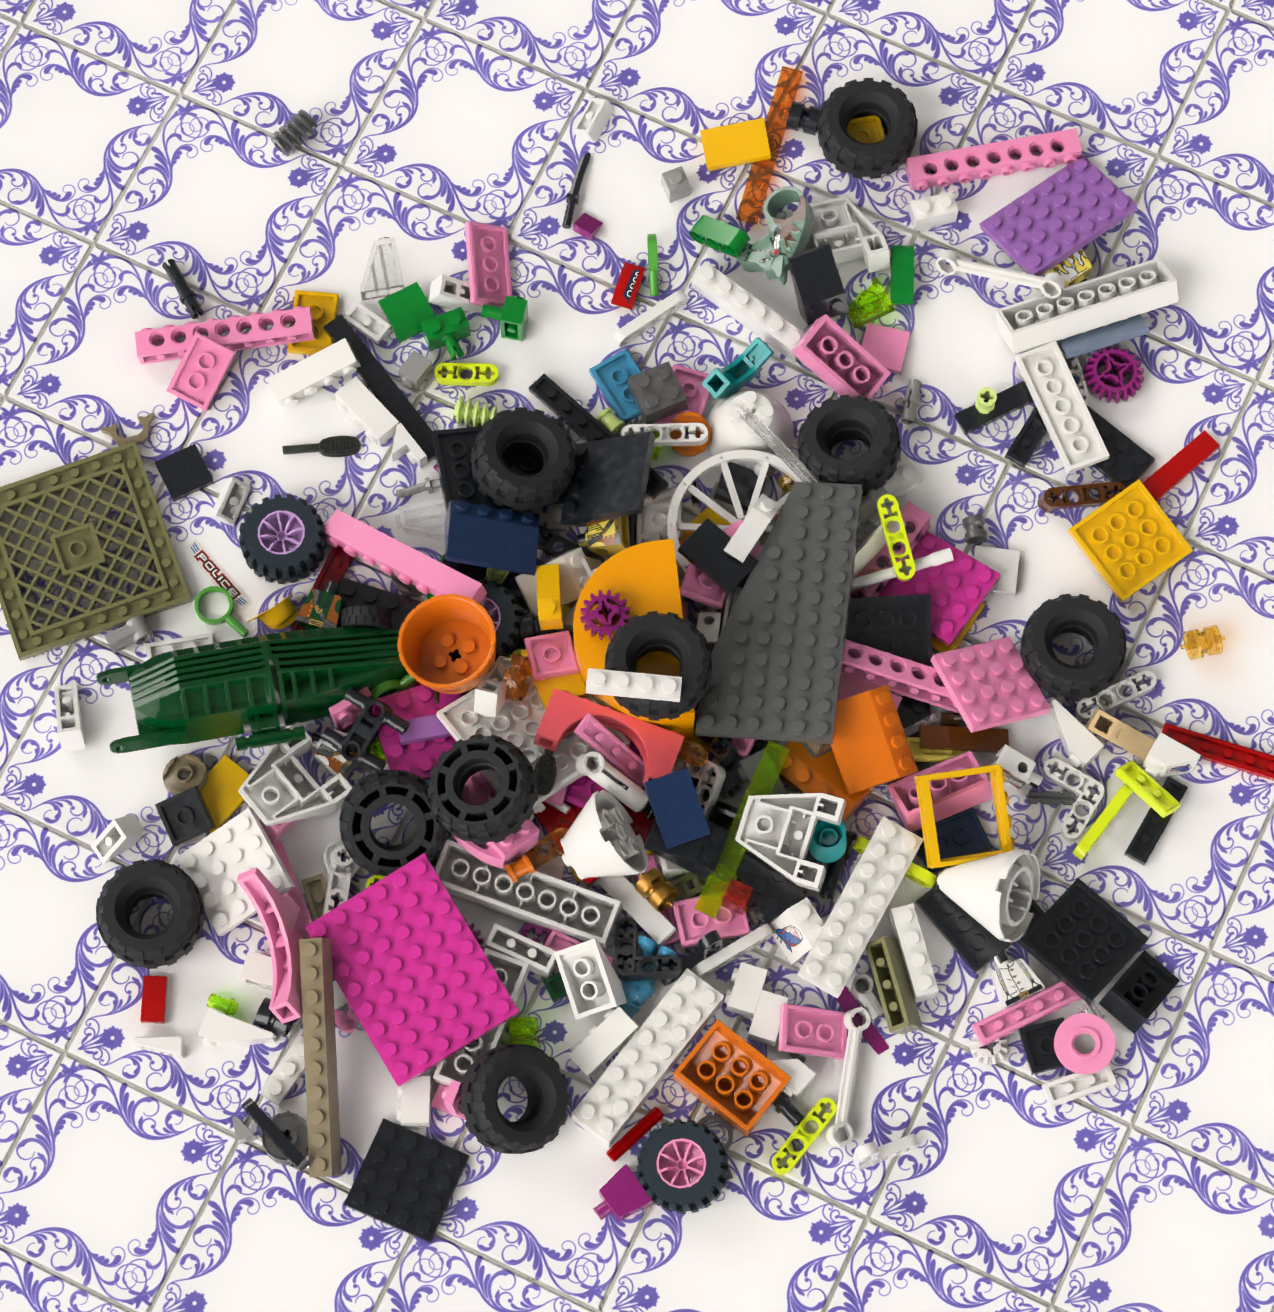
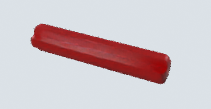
[606,1107,664,1162]

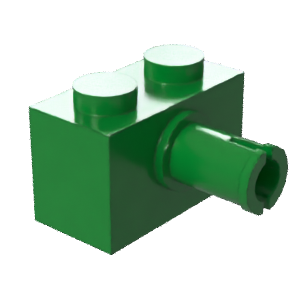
[481,296,529,342]
[420,307,471,360]

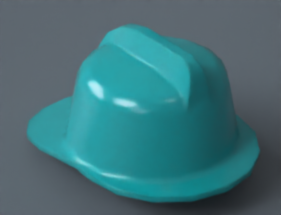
[810,820,847,863]

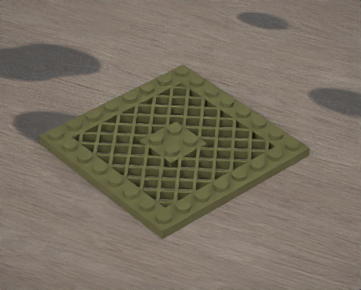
[0,441,192,661]

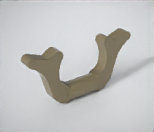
[101,413,155,446]

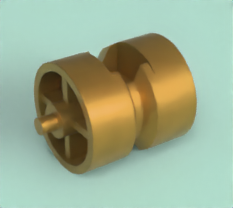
[635,868,679,912]

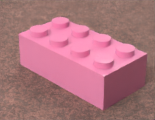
[791,314,891,400]

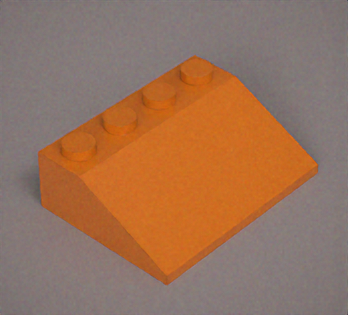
[831,685,918,795]
[772,742,875,823]
[673,1019,792,1138]

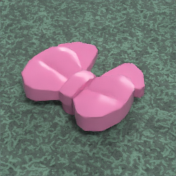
[334,1002,359,1033]

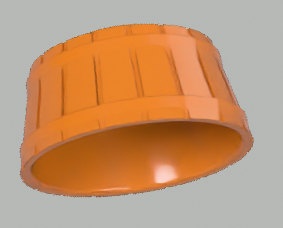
[397,594,497,694]

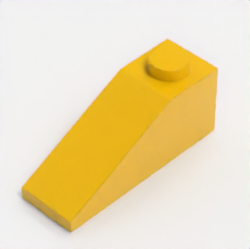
[536,564,564,631]

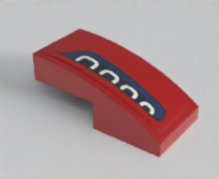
[611,262,646,310]

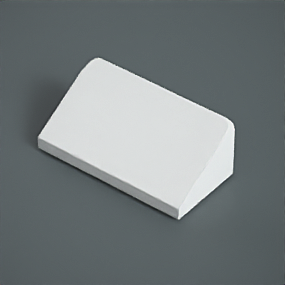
[572,97,614,143]
[210,477,252,526]

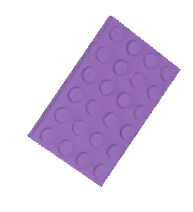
[980,155,1138,276]

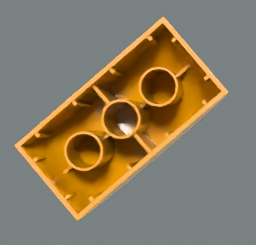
[573,539,695,741]

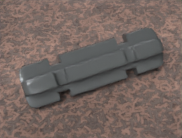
[1028,790,1073,805]

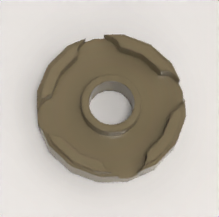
[163,754,208,796]

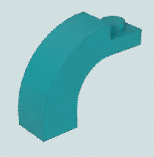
[701,337,775,399]

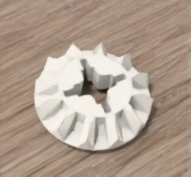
[970,1034,1008,1065]

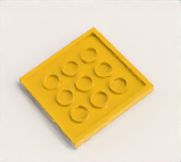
[1067,479,1193,603]

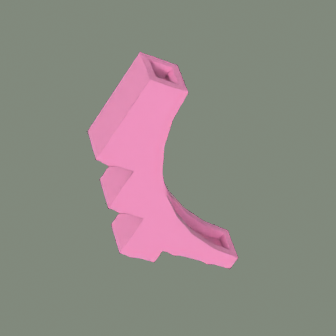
[237,867,304,1024]

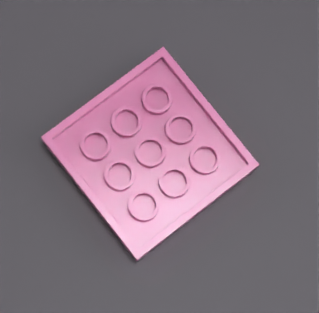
[930,637,1051,733]

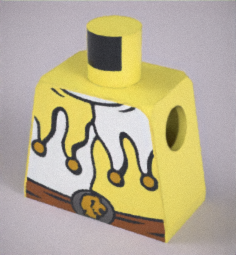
[1044,248,1092,288]

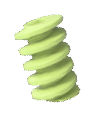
[453,396,502,427]

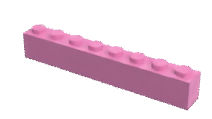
[324,509,487,604]

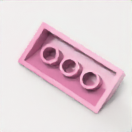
[887,750,992,832]

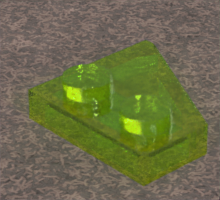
[846,277,895,329]

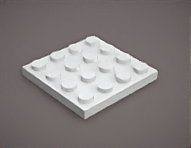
[176,808,295,936]

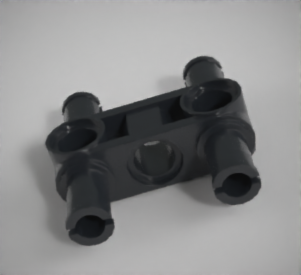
[321,687,410,772]

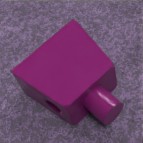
[593,1164,653,1221]

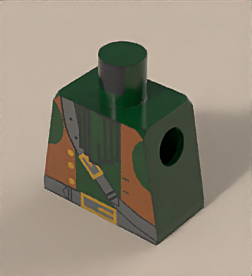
[295,581,346,629]

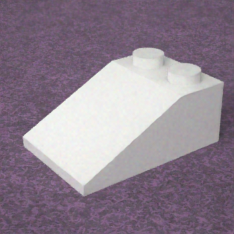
[515,547,590,616]
[554,938,627,1020]

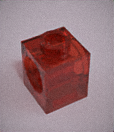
[722,879,753,915]

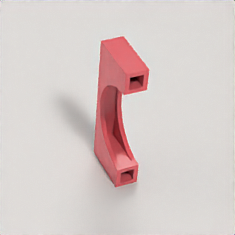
[533,688,685,785]

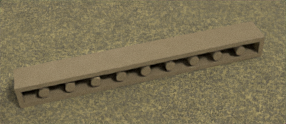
[299,938,342,1178]

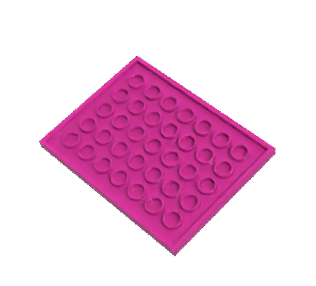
[305,853,520,1087]

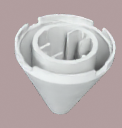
[937,849,1041,943]

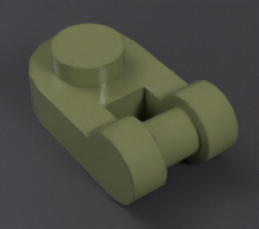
[671,872,709,902]

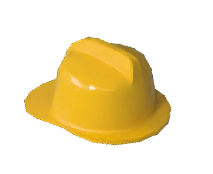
[247,593,298,630]

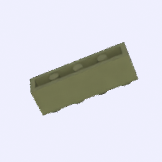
[866,936,923,1034]

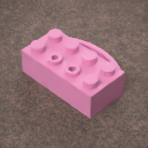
[451,771,540,869]

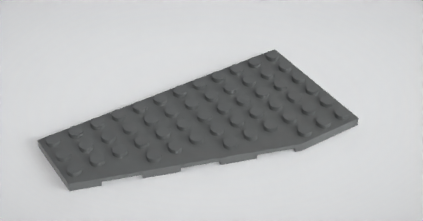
[695,482,863,744]

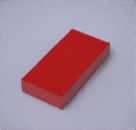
[140,976,168,1024]

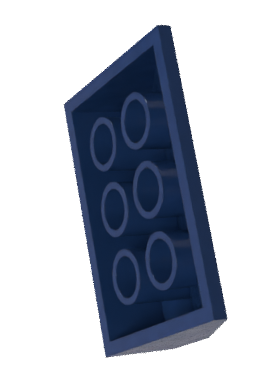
[444,500,539,576]

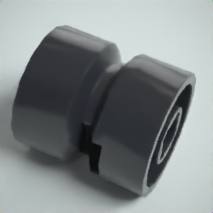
[786,101,821,136]
[520,613,556,643]
[254,997,295,1037]

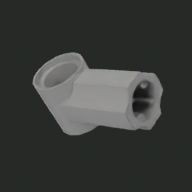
[104,615,154,654]
[850,974,884,1022]

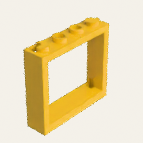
[914,764,1015,868]

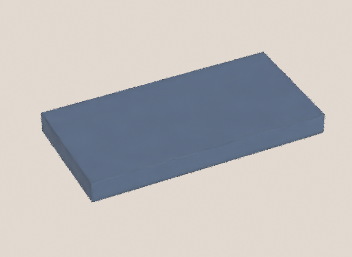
[1056,314,1149,359]

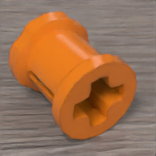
[504,854,535,883]

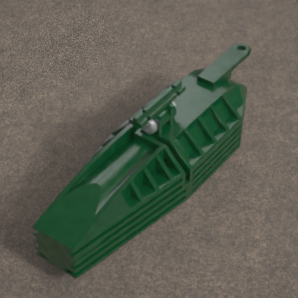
[96,628,408,754]

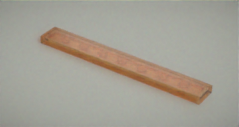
[736,66,803,225]

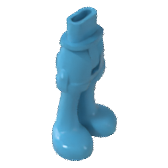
[619,935,678,1018]

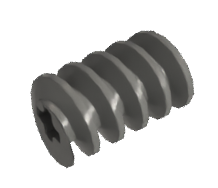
[270,109,318,157]

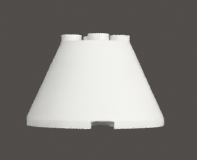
[707,391,794,471]
[560,790,648,880]

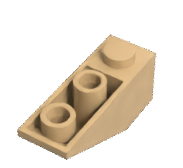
[1085,708,1155,761]

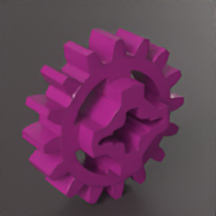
[580,590,630,640]

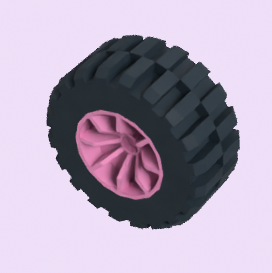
[637,1119,729,1214]

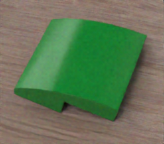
[378,282,435,343]

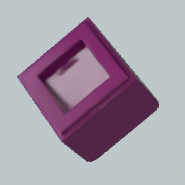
[573,213,603,241]

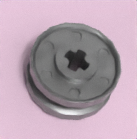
[261,1112,309,1166]

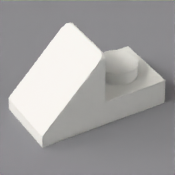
[392,423,428,469]

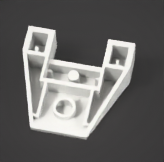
[803,195,890,273]
[238,722,352,827]
[735,793,846,892]

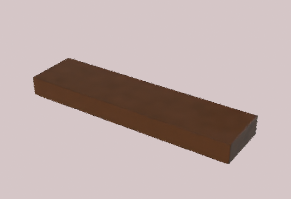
[919,725,1009,753]

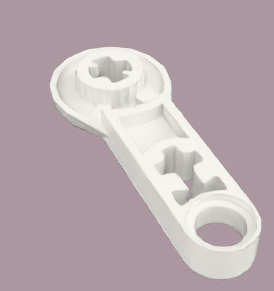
[323,839,360,915]

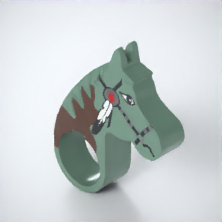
[736,186,814,285]

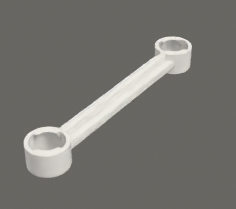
[935,250,1065,298]
[826,1007,871,1147]

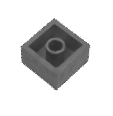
[628,361,687,424]

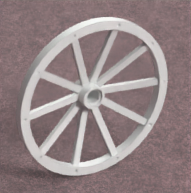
[667,450,809,601]

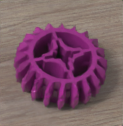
[1084,345,1144,404]

